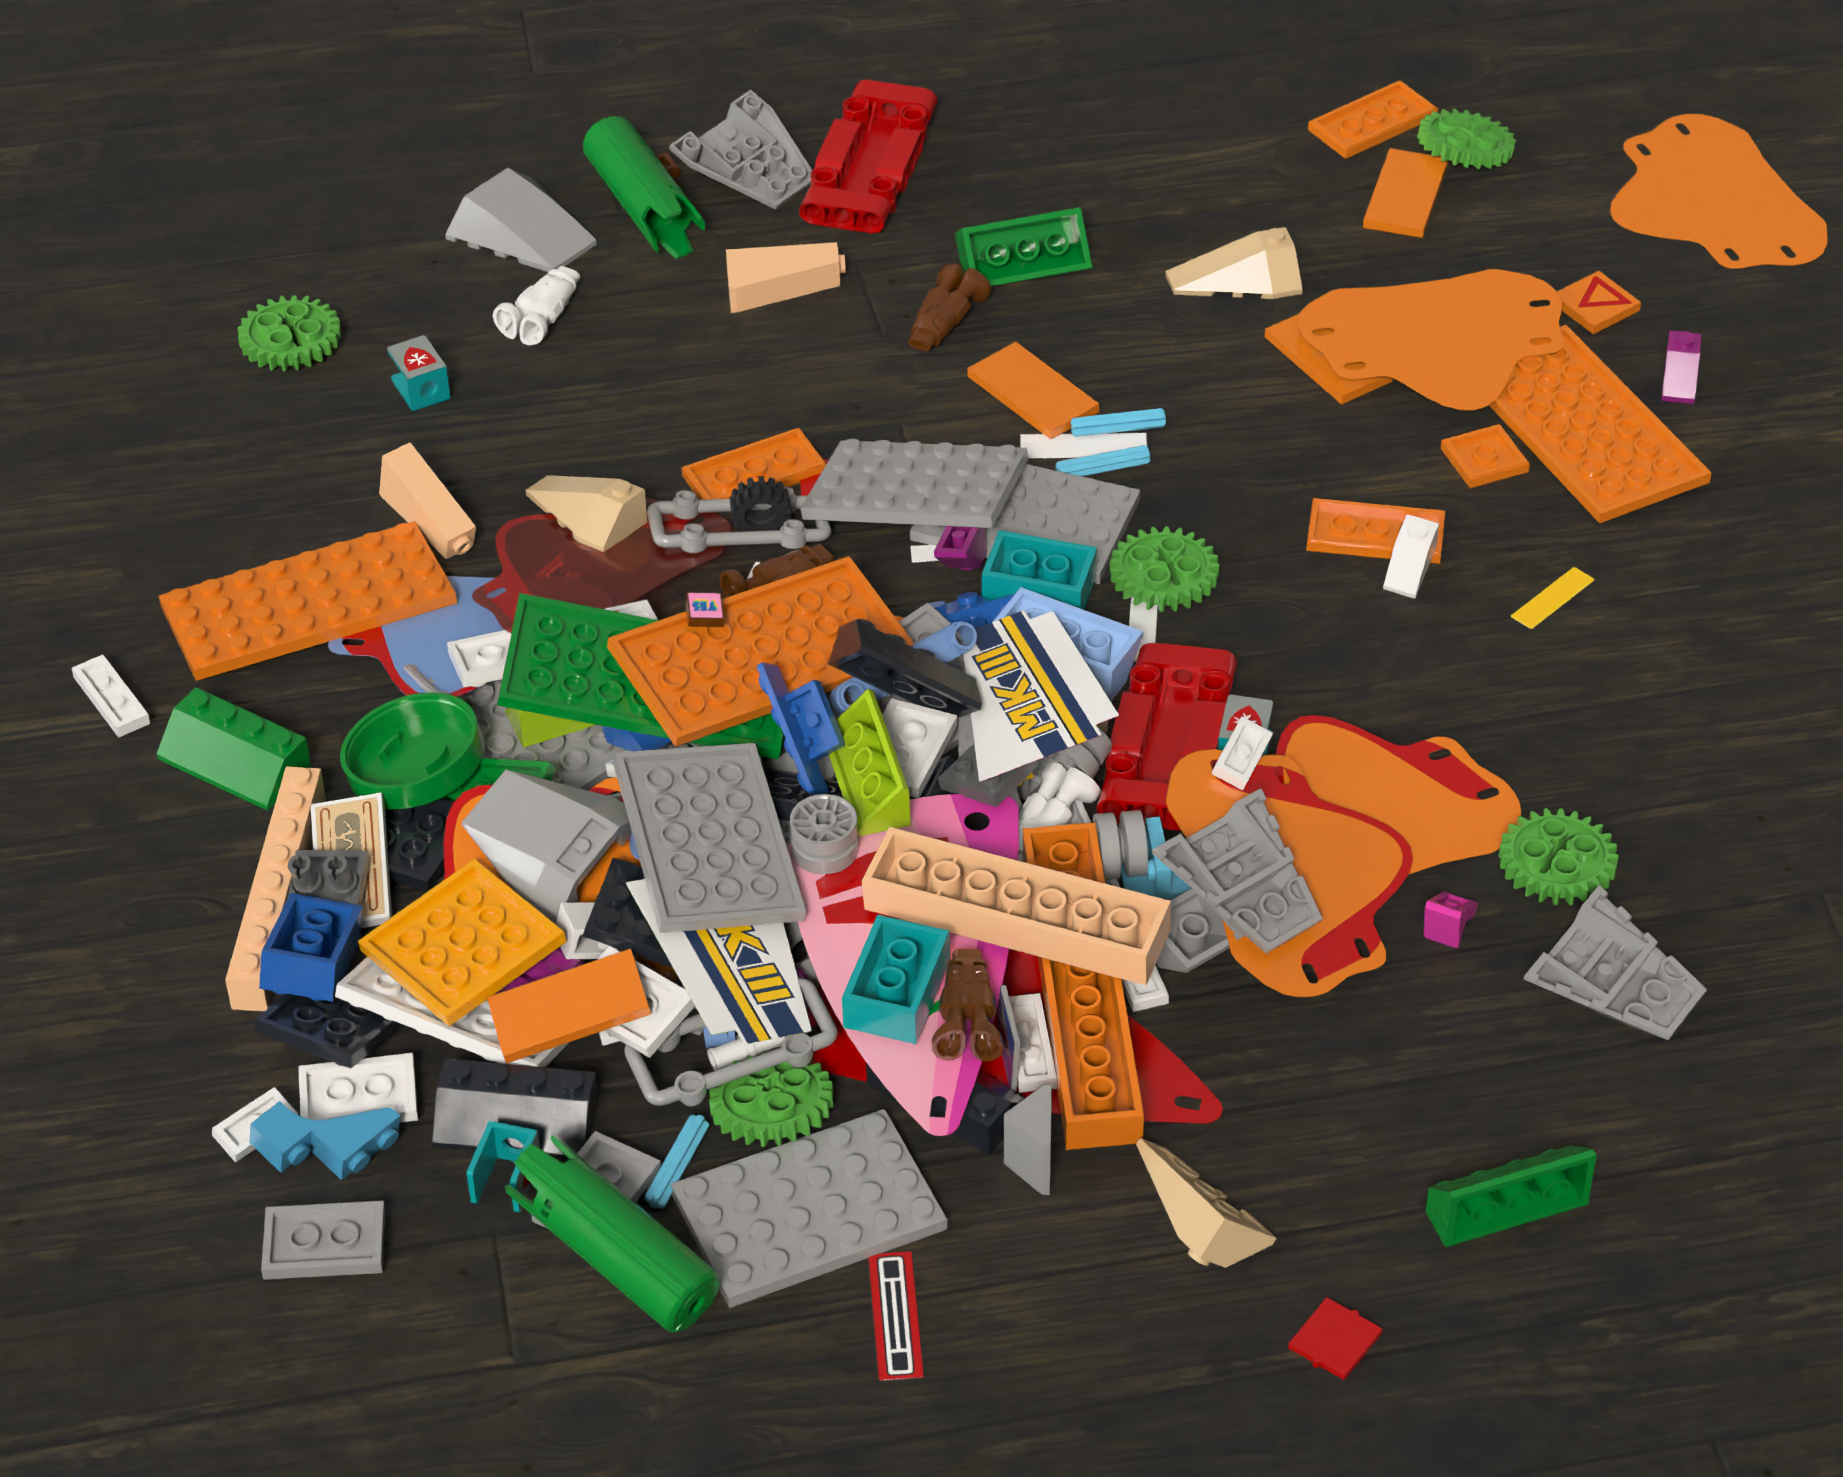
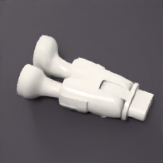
[493,266,580,345]
[1018,762,1101,858]

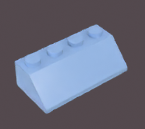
[993,587,1143,701]

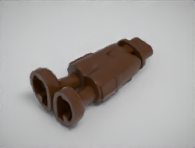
[908,263,992,352]
[719,544,834,598]
[931,949,1004,1061]

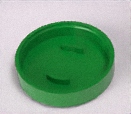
[340,692,485,809]

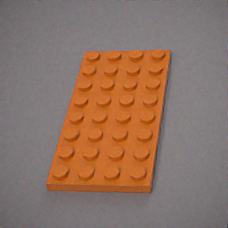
[1489,325,1712,523]
[158,521,457,681]
[607,556,914,747]

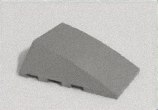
[445,168,597,272]
[1151,788,1323,954]
[1523,885,1707,1040]

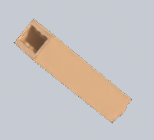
[726,242,845,313]
[379,443,476,559]

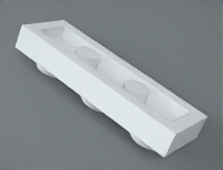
[72,654,150,738]
[1009,993,1057,1093]

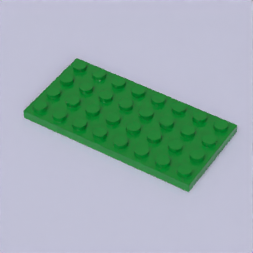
[497,593,783,760]

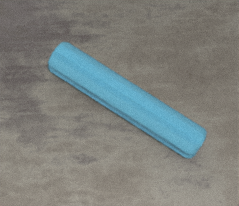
[1071,408,1166,437]
[1055,445,1150,477]
[645,1114,709,1209]

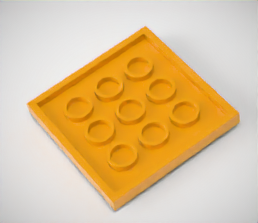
[358,859,567,1027]

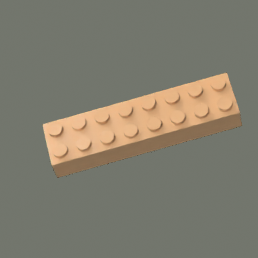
[862,827,1171,985]

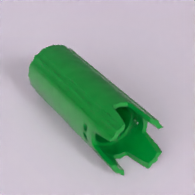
[583,116,705,259]
[504,1135,720,1333]

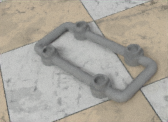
[647,487,831,553]
[624,979,838,1106]

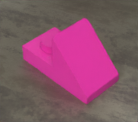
[1424,891,1478,948]

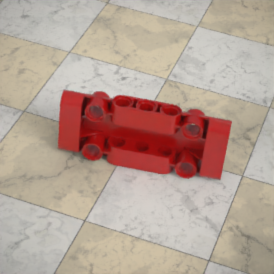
[799,80,938,233]
[1096,643,1237,831]

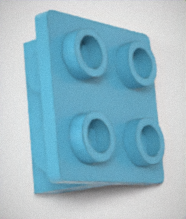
[1121,817,1191,900]

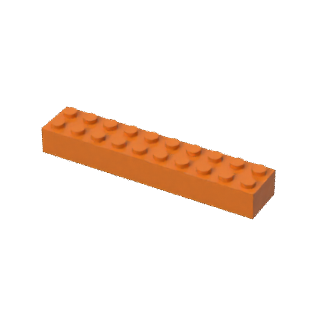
[1023,822,1144,1150]

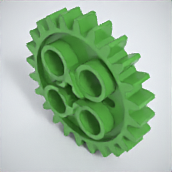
[1417,109,1516,169]
[238,295,341,371]
[1110,526,1219,612]
[1498,808,1619,905]
[709,1051,834,1147]

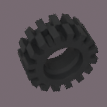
[730,476,791,532]

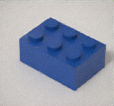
[259,893,363,1002]

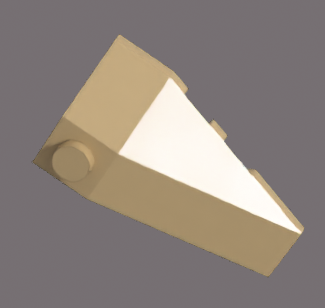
[1165,227,1302,299]
[526,475,647,553]
[1136,1138,1277,1268]

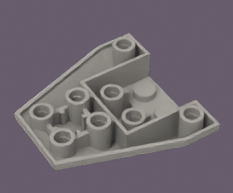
[669,90,812,210]
[462,769,632,924]

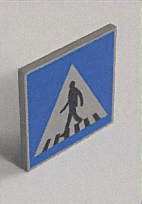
[997,985,1032,1092]

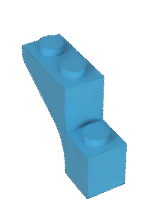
[249,1101,400,1180]

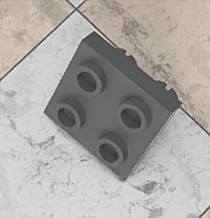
[938,744,1040,813]
[287,850,370,906]

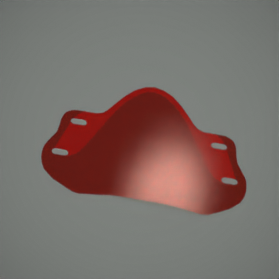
[472,498,731,633]

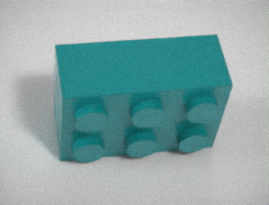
[982,530,1097,610]
[842,915,950,1044]

